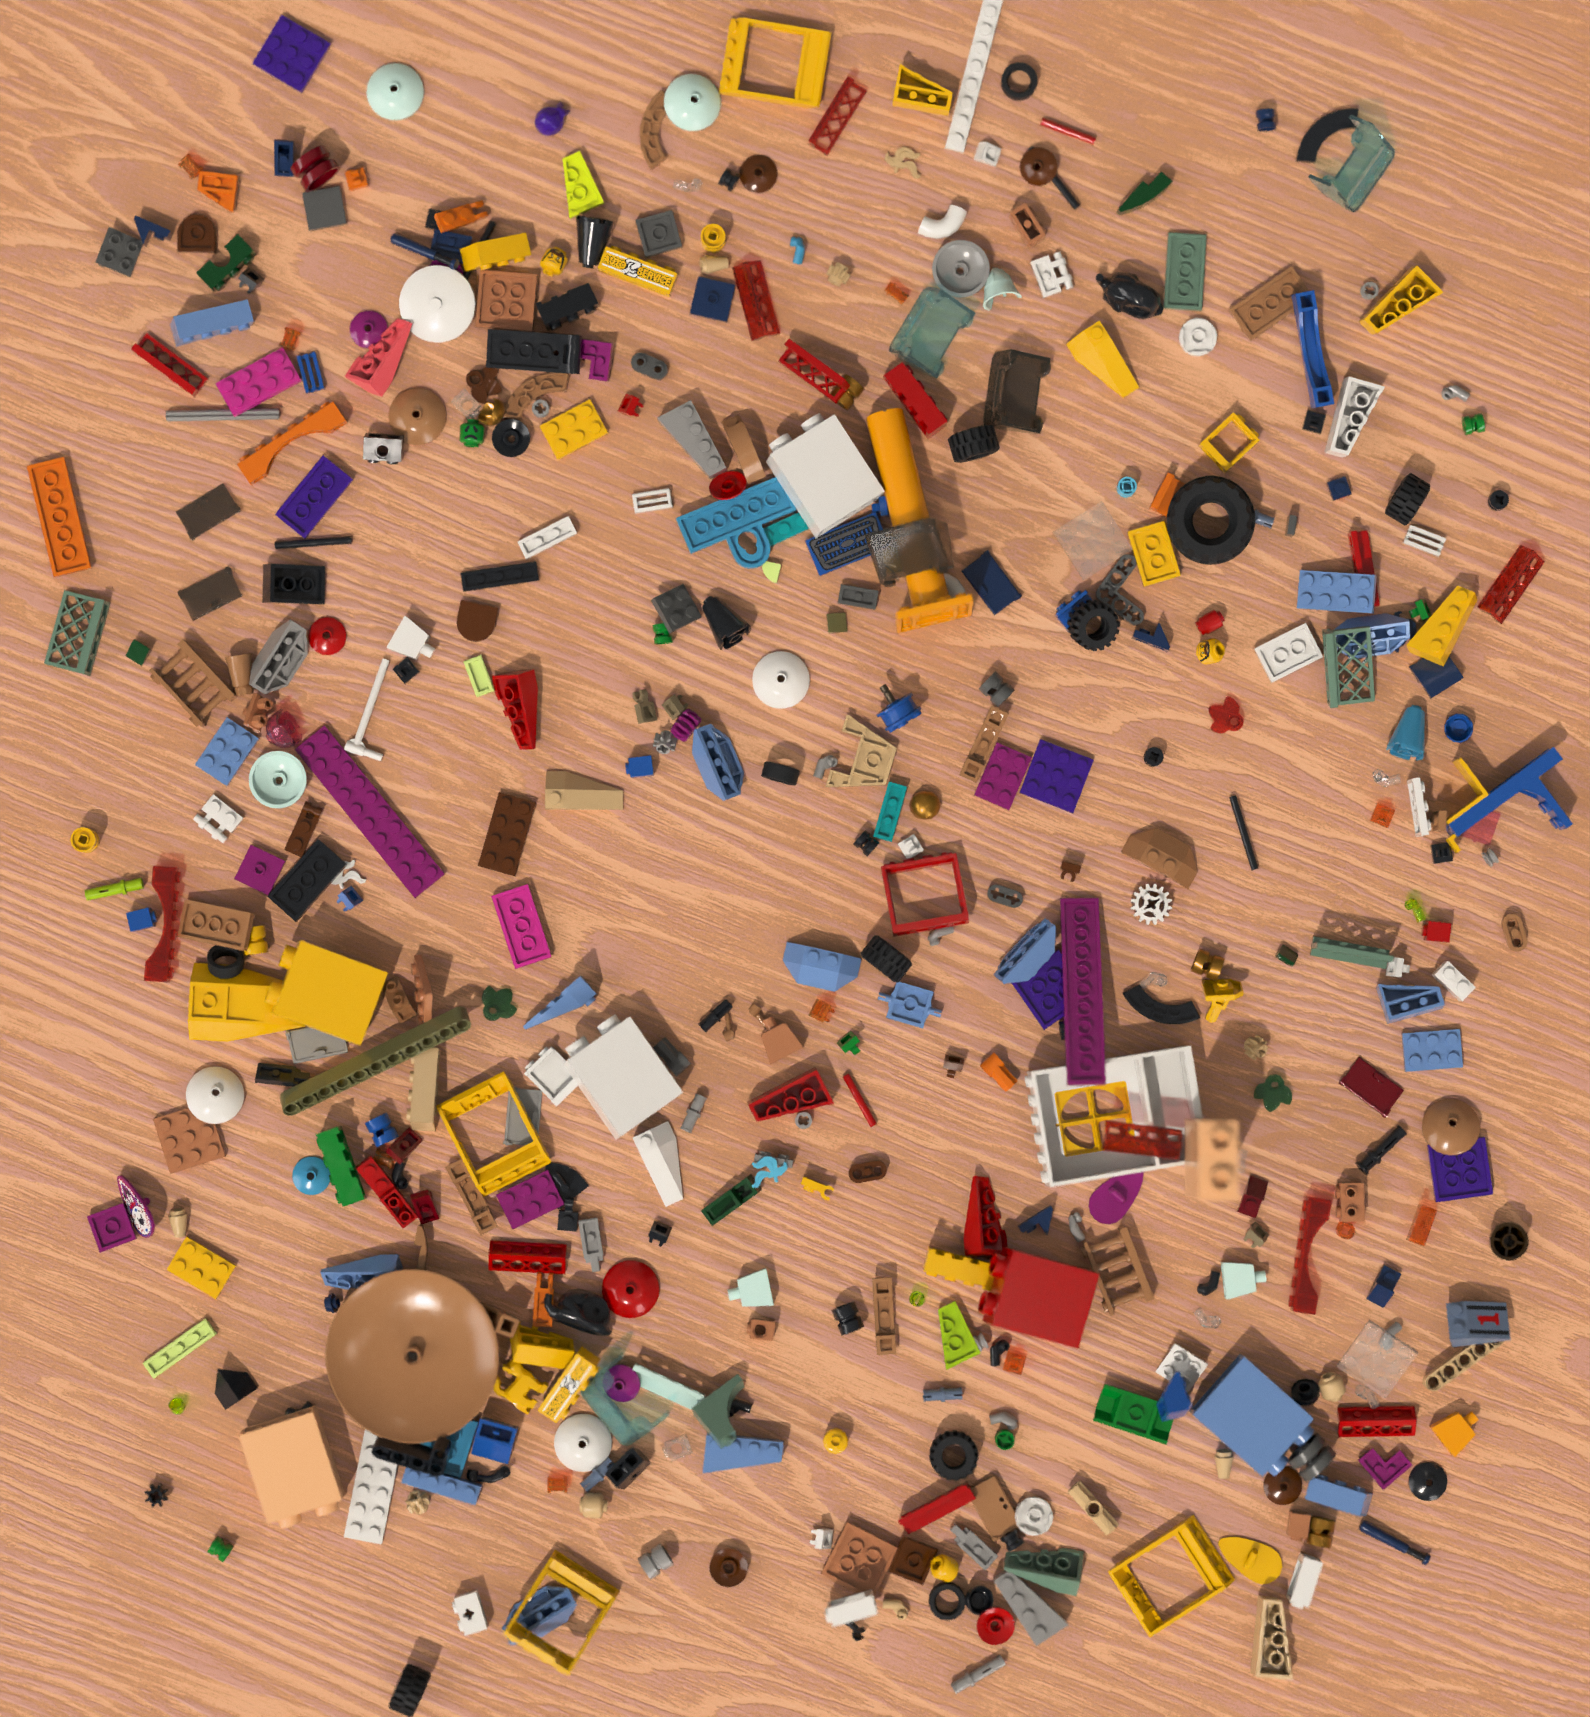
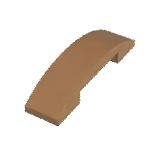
[959,705,1009,783]
[445,1159,498,1236]
[414,1225,428,1270]
[872,1277,896,1355]

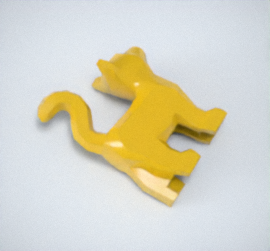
[493,1359,549,1415]

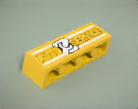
[598,246,678,298]
[538,1346,601,1423]

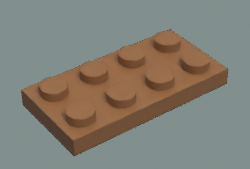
[1229,266,1309,342]
[177,899,254,951]

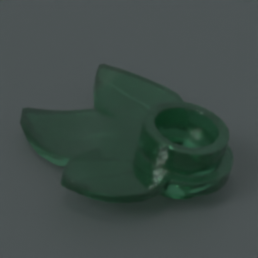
[482,986,517,1021]
[1254,1074,1292,1112]

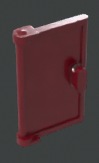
[1338,1057,1404,1118]

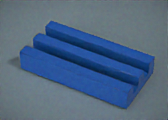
[297,352,325,394]

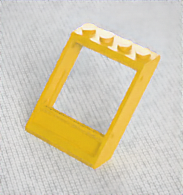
[719,18,831,108]
[436,1071,552,1197]
[1108,1515,1235,1637]
[503,1549,620,1676]

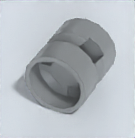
[638,1543,674,1579]

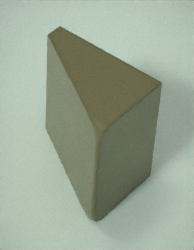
[826,613,847,634]

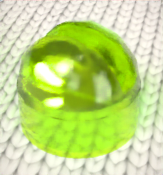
[909,1291,925,1307]
[168,1398,185,1415]

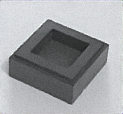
[1285,515,1297,537]

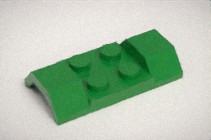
[1093,1384,1174,1445]

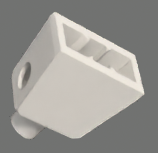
[387,616,436,660]

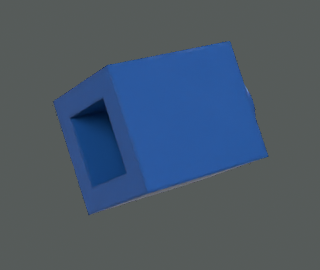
[625,756,654,778]
[126,907,157,932]

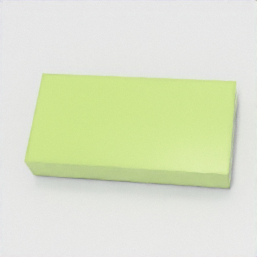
[463,655,495,697]

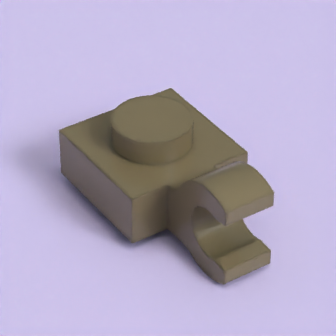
[633,689,657,724]

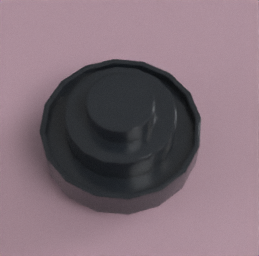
[1291,1379,1320,1406]

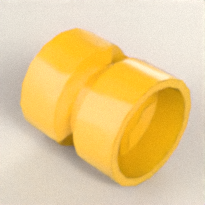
[701,223,726,253]
[70,827,100,853]
[244,925,269,956]

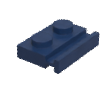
[431,229,473,264]

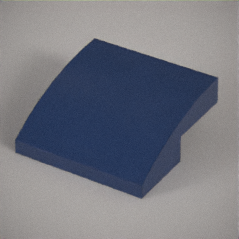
[1409,657,1464,699]

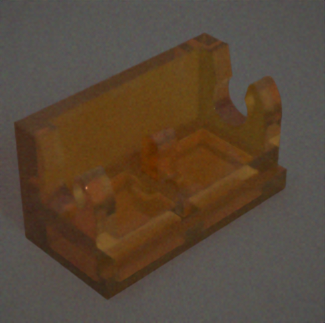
[1406,1204,1437,1246]

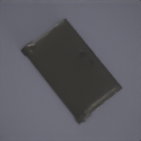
[176,483,241,541]
[177,566,242,621]

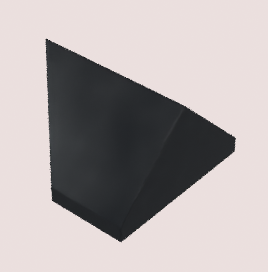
[215,1369,258,1410]

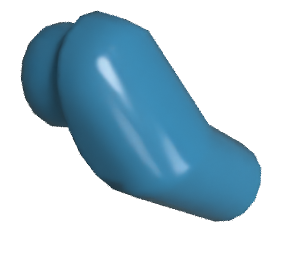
[790,236,805,265]

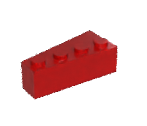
[747,1067,834,1122]

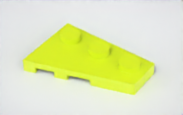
[563,151,604,219]

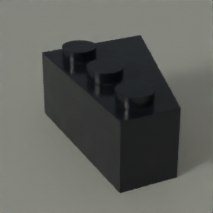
[535,283,599,331]

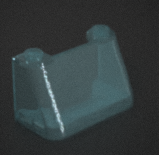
[889,287,975,379]

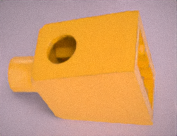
[1429,1411,1479,1457]

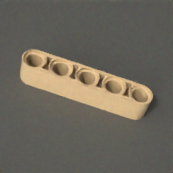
[1422,1341,1504,1391]

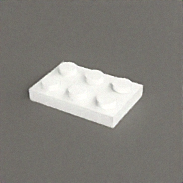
[1254,623,1323,683]
[1407,777,1431,837]

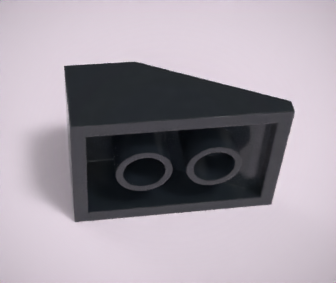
[262,564,325,605]

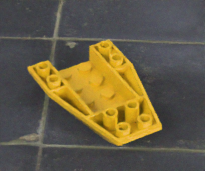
[188,963,306,1042]

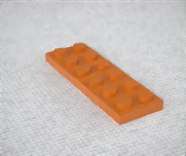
[27,457,92,578]

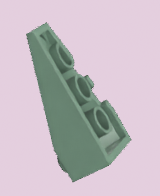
[1003,1548,1084,1596]

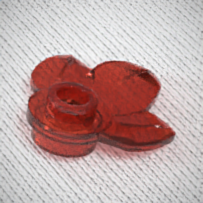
[1208,696,1244,734]

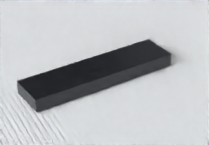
[461,562,539,592]

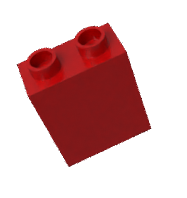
[978,1246,1099,1349]

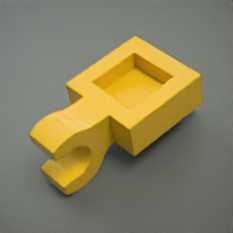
[801,1176,834,1200]

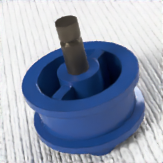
[876,684,922,733]

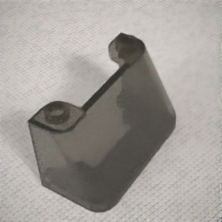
[983,349,1051,434]
[865,518,954,587]

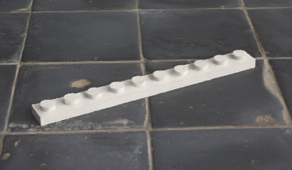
[945,0,1003,153]

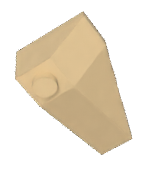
[545,771,623,810]

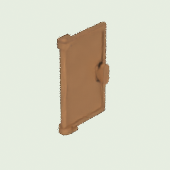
[971,1475,1018,1542]

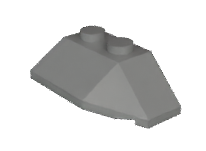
[249,620,308,694]

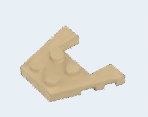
[826,715,897,787]

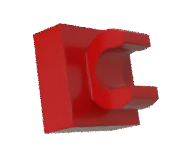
[618,394,643,417]

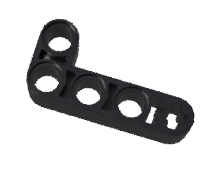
[372,1436,452,1476]

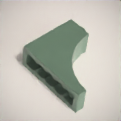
[692,1374,744,1449]

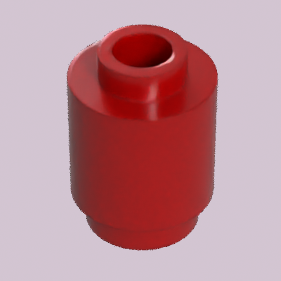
[1195,609,1225,636]

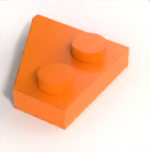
[197,171,238,213]

